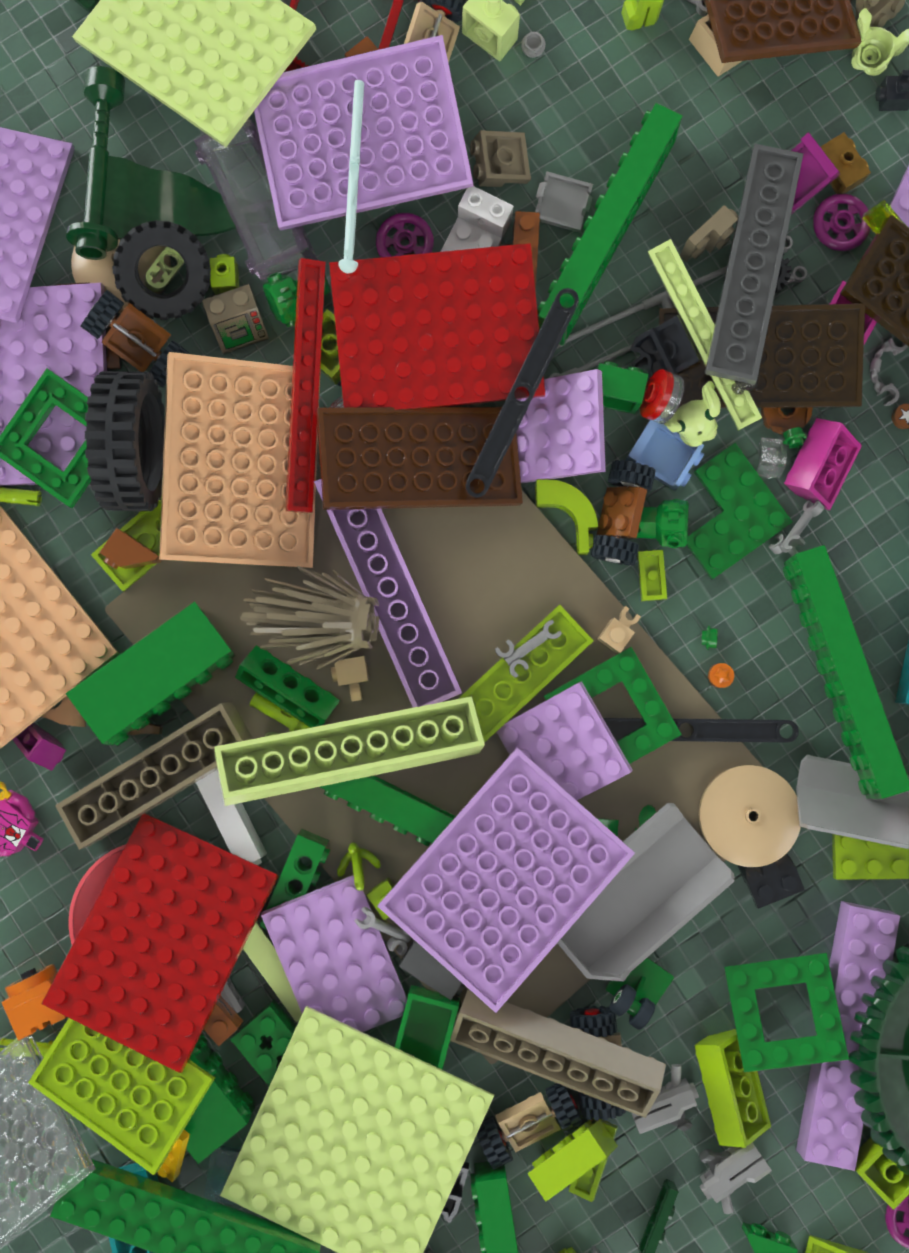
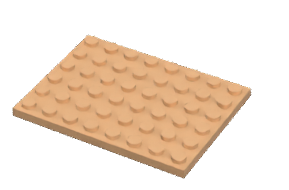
[159,352,320,568]
[0,505,120,749]

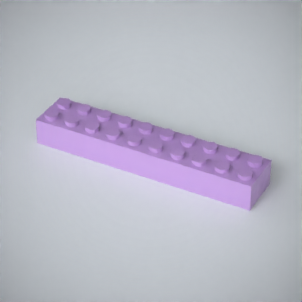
[314,479,462,708]
[796,901,900,1171]

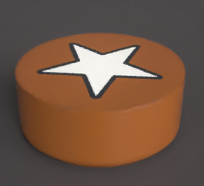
[892,404,909,430]

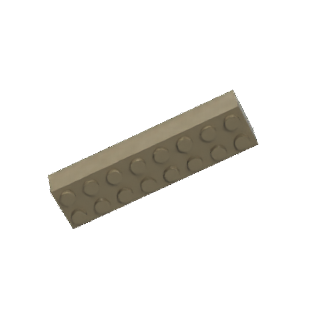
[55,701,253,850]
[450,989,666,1118]

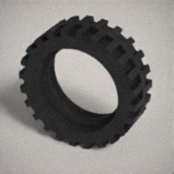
[85,371,165,511]

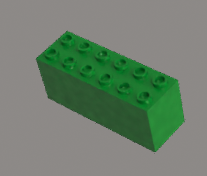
[66,602,236,746]
[184,1033,255,1164]

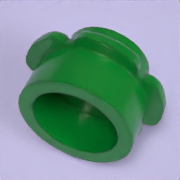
[782,427,807,448]
[702,626,718,650]

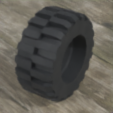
[112,220,211,320]

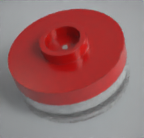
[639,369,684,424]

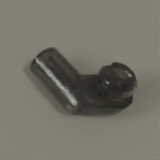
[731,373,760,395]

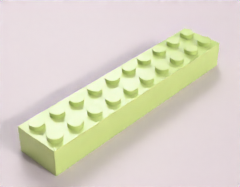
[214,696,485,806]

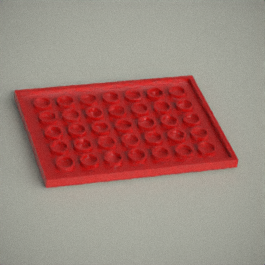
[329,243,545,410]
[41,813,278,1073]

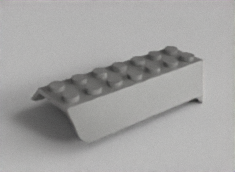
[796,755,909,849]
[557,803,735,981]

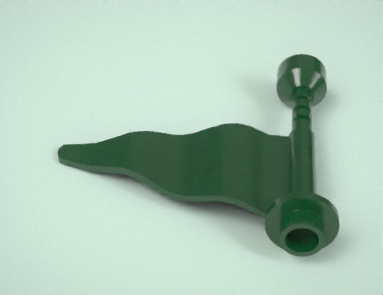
[66,66,270,260]

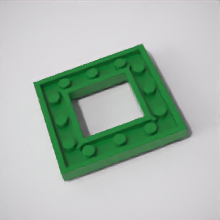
[0,368,91,508]
[544,647,682,764]
[724,953,849,1072]

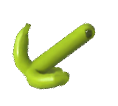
[337,842,381,891]

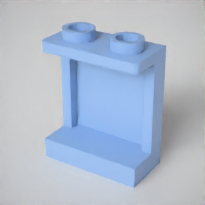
[625,417,704,490]

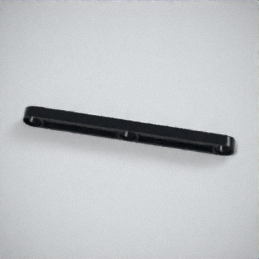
[466,288,579,498]
[603,718,799,743]

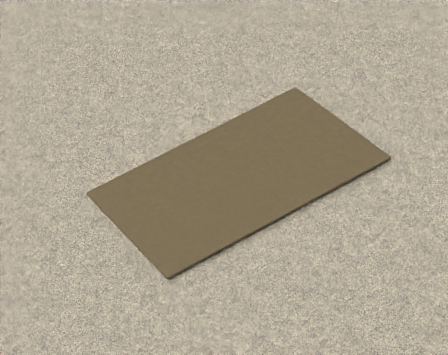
[105,406,763,1064]

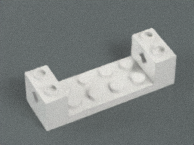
[440,186,514,252]

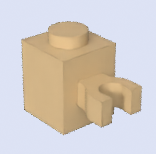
[596,606,641,654]
[331,656,370,702]

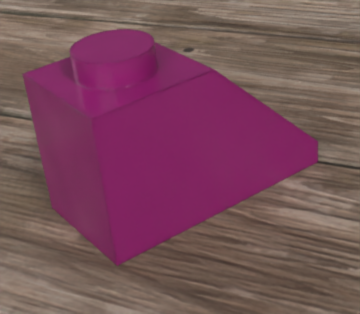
[12,722,67,771]

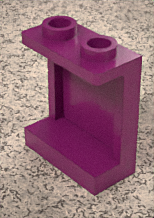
[791,132,840,215]

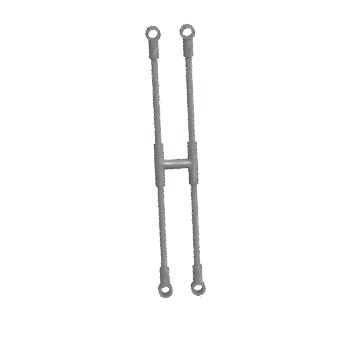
[549,235,807,378]

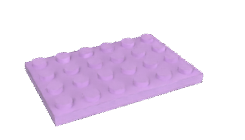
[261,875,407,1032]

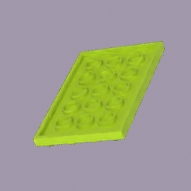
[28,1018,215,1175]

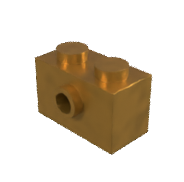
[821,132,871,194]

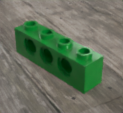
[235,645,340,728]
[260,829,330,929]

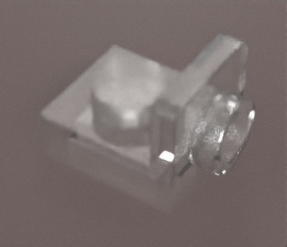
[756,437,787,478]

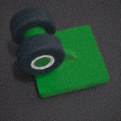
[605,957,674,1030]

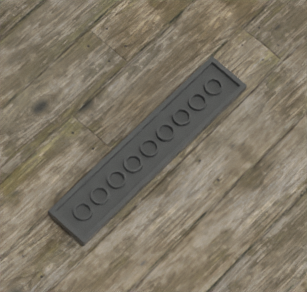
[704,144,803,385]

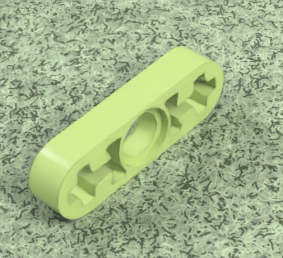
[144,246,185,292]

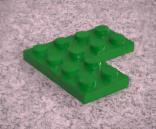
[687,443,793,580]

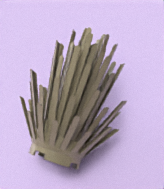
[240,566,380,669]

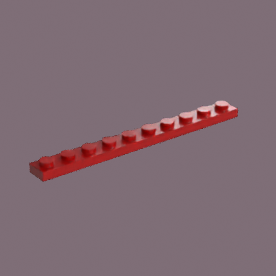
[286,258,326,513]

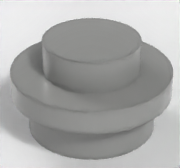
[521,32,546,58]

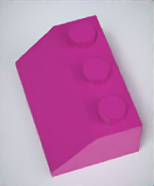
[784,418,862,510]

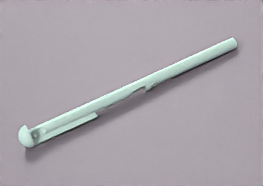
[338,80,364,274]

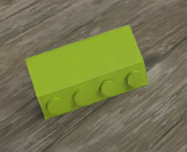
[694,1029,771,1148]

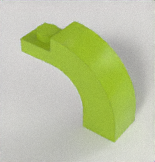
[535,479,598,555]

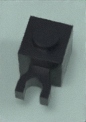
[875,70,909,111]

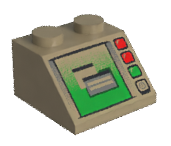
[202,284,269,354]

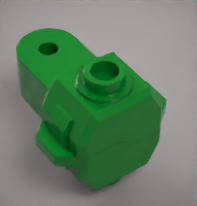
[263,272,331,327]
[637,499,689,548]

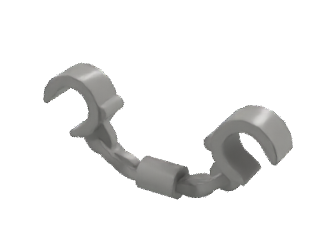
[870,339,908,406]

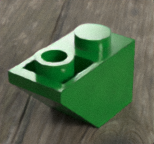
[742,1222,798,1253]

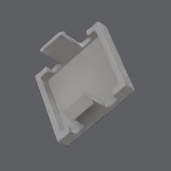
[535,171,593,233]

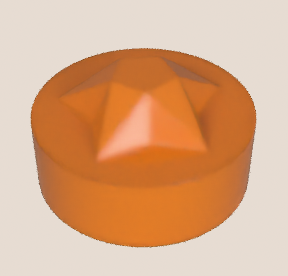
[708,663,734,688]

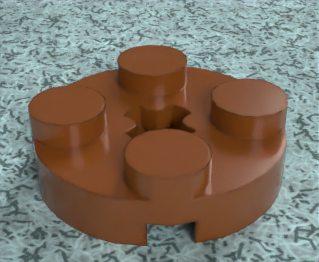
[761,408,812,435]

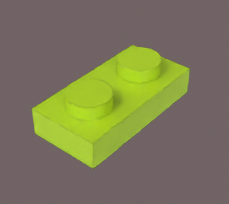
[637,550,667,602]

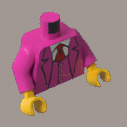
[0,782,44,857]

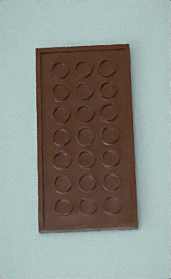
[317,407,523,510]

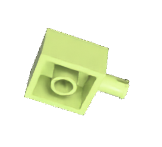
[462,0,520,62]

